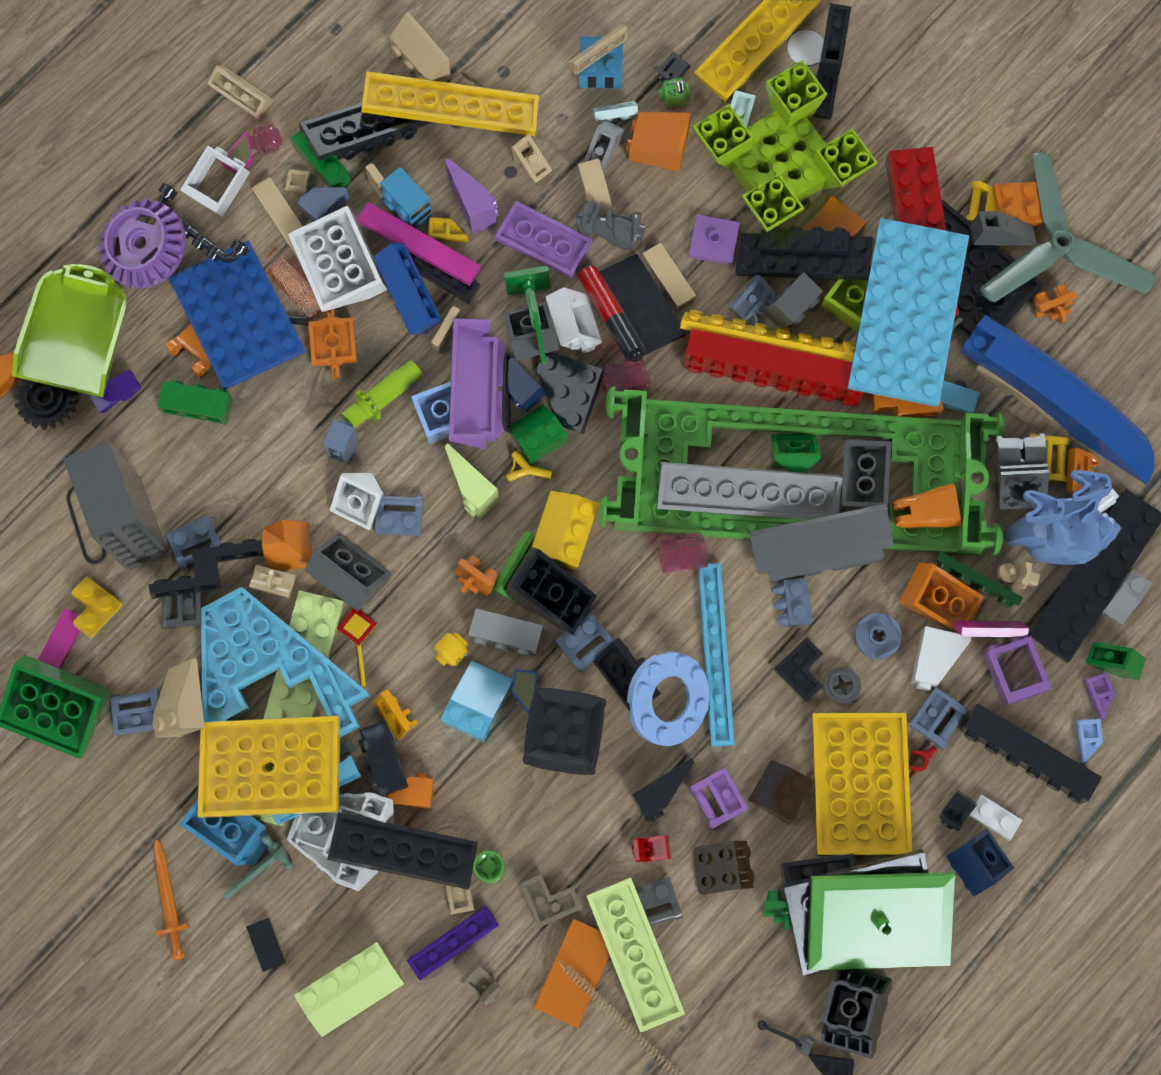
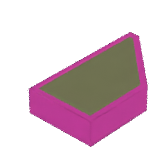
[222,132,253,174]

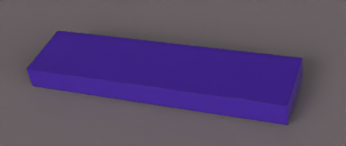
[406,906,500,981]

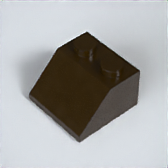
[748,760,814,825]

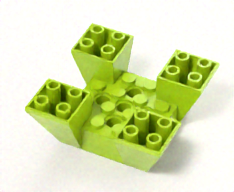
[692,60,878,232]

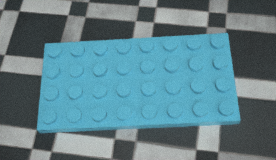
[847,218,969,407]

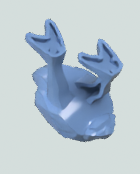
[1006,470,1121,565]

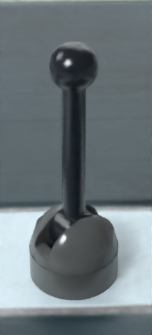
[757,1020,815,1057]

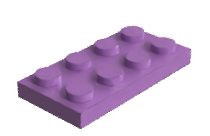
[494,201,593,279]

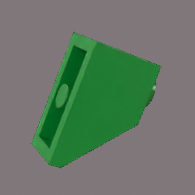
[1086,642,1146,680]

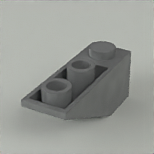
[970,211,1037,246]

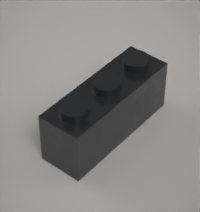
[358,720,409,797]
[780,853,855,884]

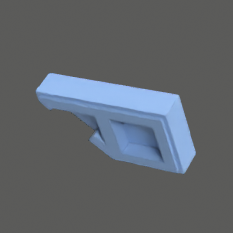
[1075,719,1103,764]

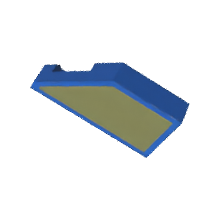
[512,669,538,714]

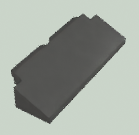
[749,504,894,583]

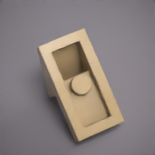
[511,134,552,183]

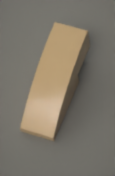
[578,159,614,216]

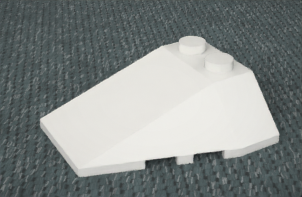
[287,792,394,891]

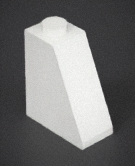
[911,626,971,691]

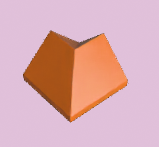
[262,520,312,571]

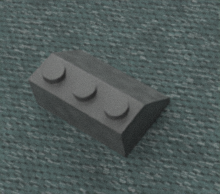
[841,440,891,511]
[305,533,392,611]

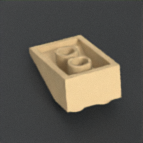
[152,658,205,738]

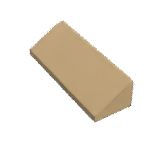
[566,26,628,75]
[207,65,273,119]

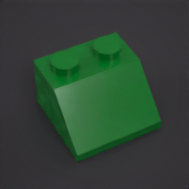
[508,405,568,465]

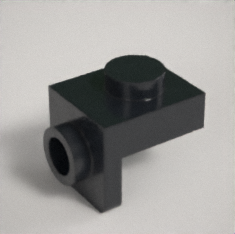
[654,51,691,82]
[939,790,977,831]

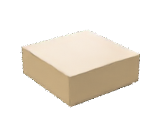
[285,169,311,194]

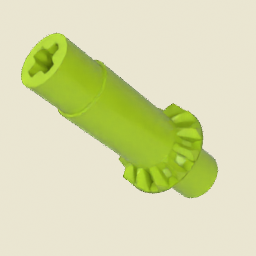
[340,360,423,428]

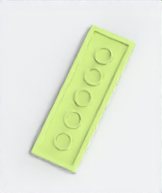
[586,877,685,1033]

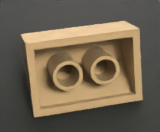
[390,12,451,82]

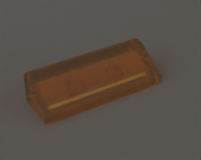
[266,255,321,319]

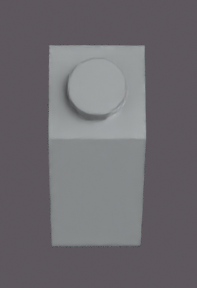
[584,120,625,172]
[1102,570,1152,626]

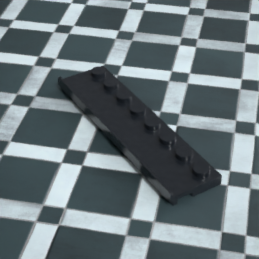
[1028,488,1161,663]

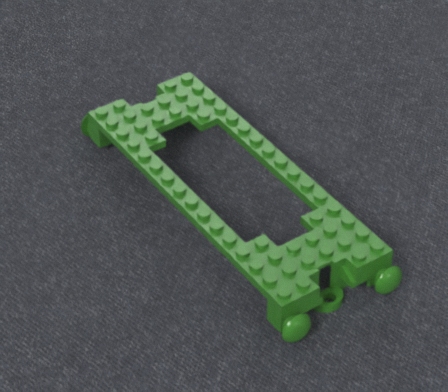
[597,386,1006,556]

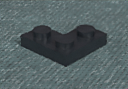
[773,637,823,703]

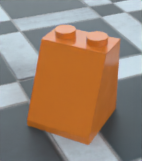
[626,112,691,172]

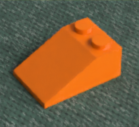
[899,562,984,634]

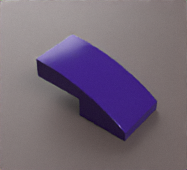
[89,370,142,413]

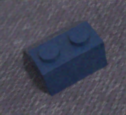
[946,828,1014,897]

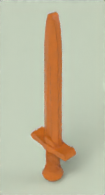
[154,840,190,961]

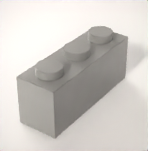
[469,608,543,657]

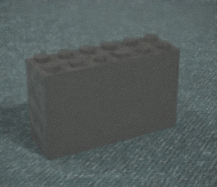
[63,441,168,569]

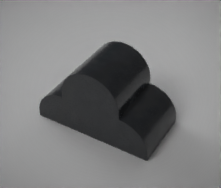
[506,547,597,635]

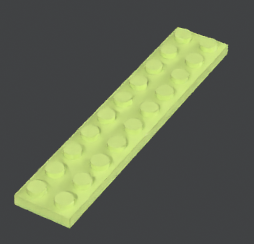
[252,590,344,827]

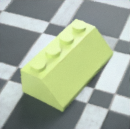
[294,942,404,1037]

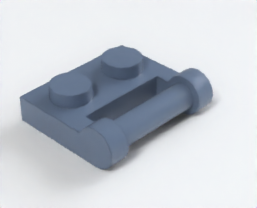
[375,493,424,536]
[166,516,221,571]
[555,613,614,673]
[909,687,970,750]
[111,688,160,736]

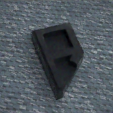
[808,1054,854,1075]

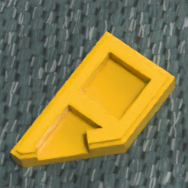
[428,217,469,242]

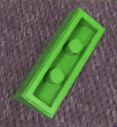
[493,531,535,602]

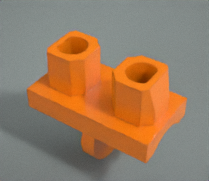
[1033,284,1077,324]
[455,555,498,597]

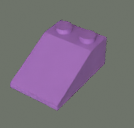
[445,159,499,234]

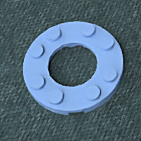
[627,651,709,746]

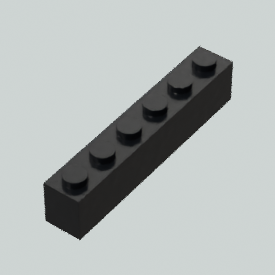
[960,704,1102,804]

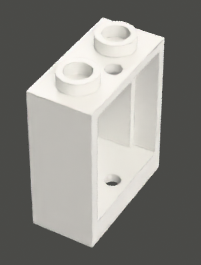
[180,146,250,217]
[546,287,602,353]

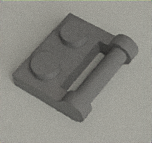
[161,592,202,629]
[635,877,683,926]

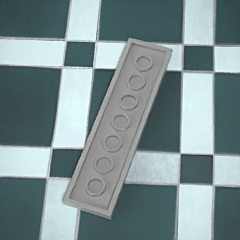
[656,462,843,520]

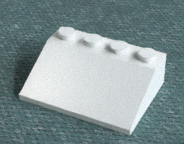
[288,206,388,312]

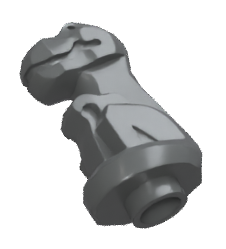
[576,200,645,250]

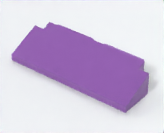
[449,319,506,449]

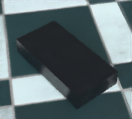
[246,918,286,972]

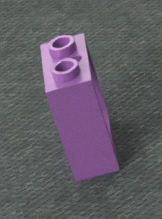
[983,636,1052,707]

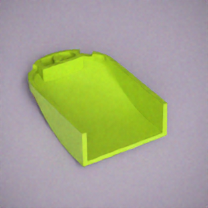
[12,264,127,398]

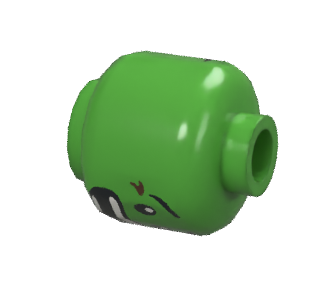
[658,78,690,108]

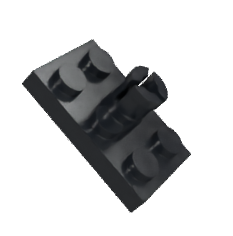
[593,638,661,711]

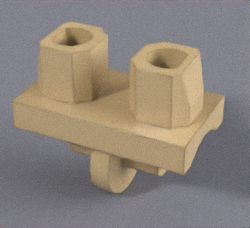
[998,562,1040,590]
[249,565,296,598]

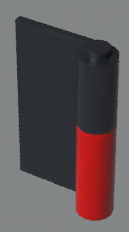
[578,254,686,362]

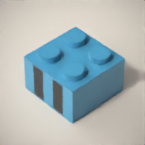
[579,36,623,89]
[380,167,432,229]

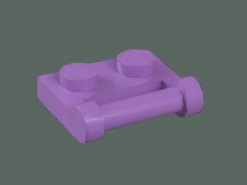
[688,768,748,830]

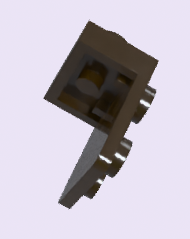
[693,841,754,895]

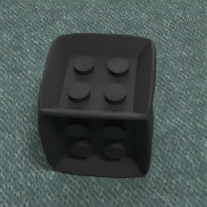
[523,688,606,775]

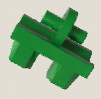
[763,890,791,930]

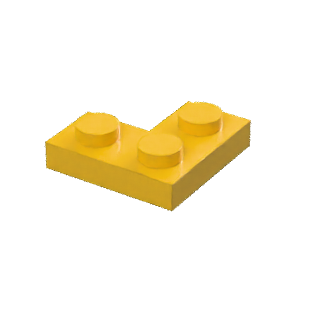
[71,576,122,639]

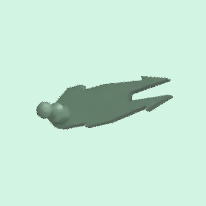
[223,834,294,900]

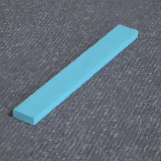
[698,563,735,747]

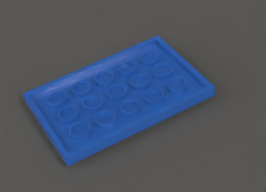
[168,240,306,390]

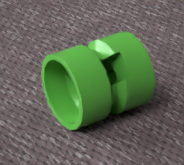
[473,851,506,884]

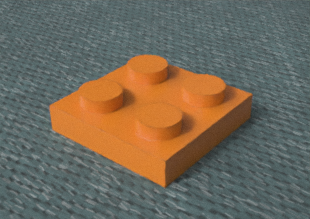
[992,182,1044,226]

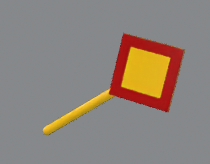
[337,608,377,687]

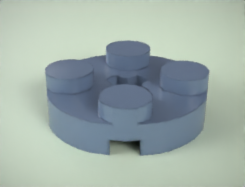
[854,613,902,660]

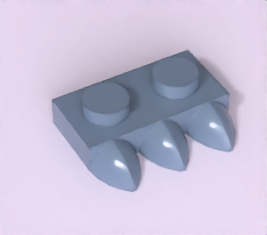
[728,275,776,326]
[771,578,813,627]

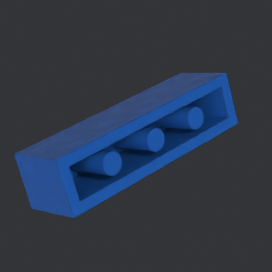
[373,243,442,335]

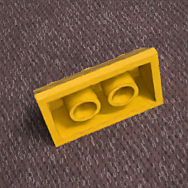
[532,491,599,571]

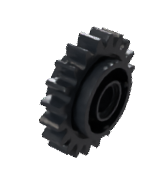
[14,379,79,430]

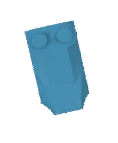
[179,799,268,866]

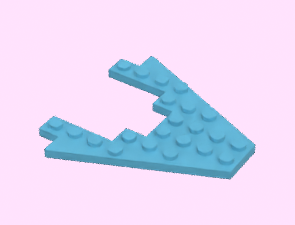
[201,587,370,737]

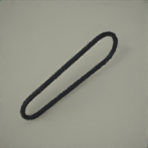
[502,354,511,432]
[67,487,106,564]

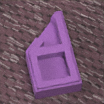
[1083,672,1116,720]

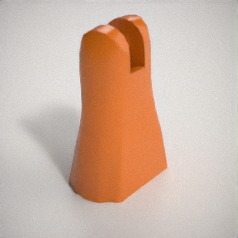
[892,483,961,528]

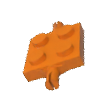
[308,309,357,379]

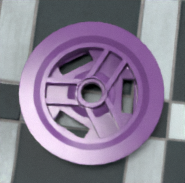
[99,199,186,289]

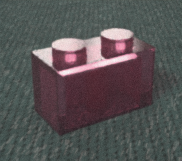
[601,358,651,395]
[657,533,708,573]

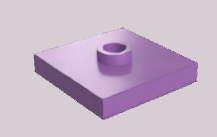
[689,214,740,265]

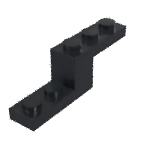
[812,3,852,120]
[148,539,263,600]

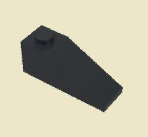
[631,758,694,821]

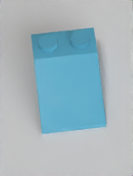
[441,661,513,743]

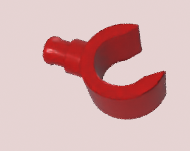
[909,746,937,773]

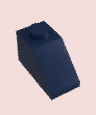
[507,358,547,412]

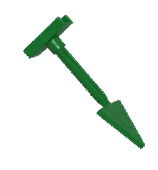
[504,266,551,364]

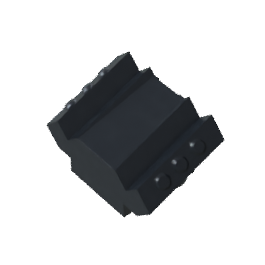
[821,969,892,1059]

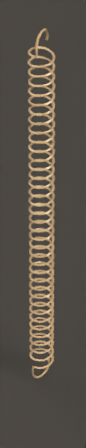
[559,960,681,1075]

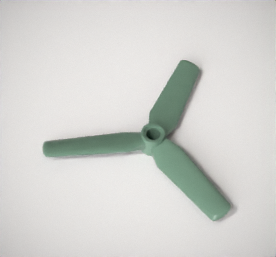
[980,152,1155,302]

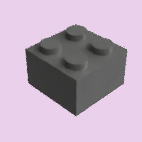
[762,272,823,328]
[503,302,559,361]

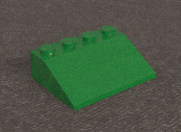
[0,655,111,759]

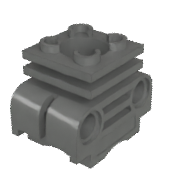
[995,433,1049,509]

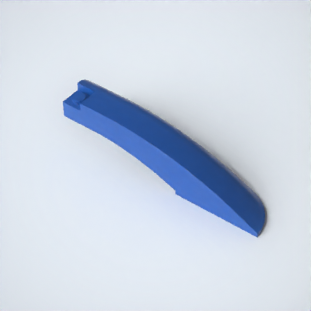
[961,315,1155,485]

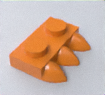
[1066,448,1100,495]

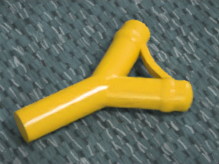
[506,451,553,482]

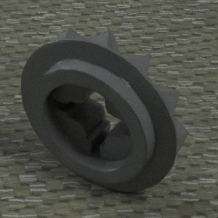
[824,667,861,704]

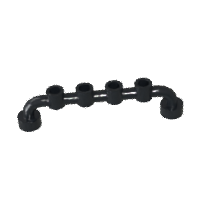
[159,183,250,263]

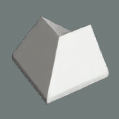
[330,473,383,530]

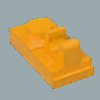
[373,689,418,740]

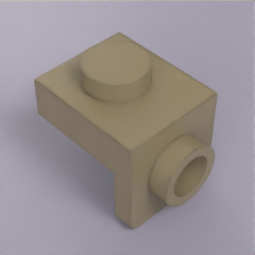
[460,963,502,1006]

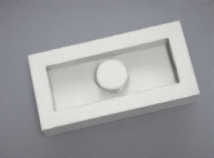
[969,795,1022,841]

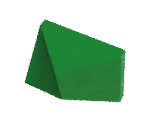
[771,434,821,473]

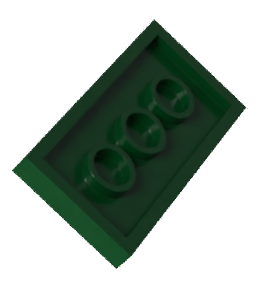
[933,551,1023,608]

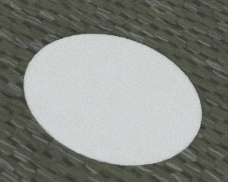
[787,30,823,65]

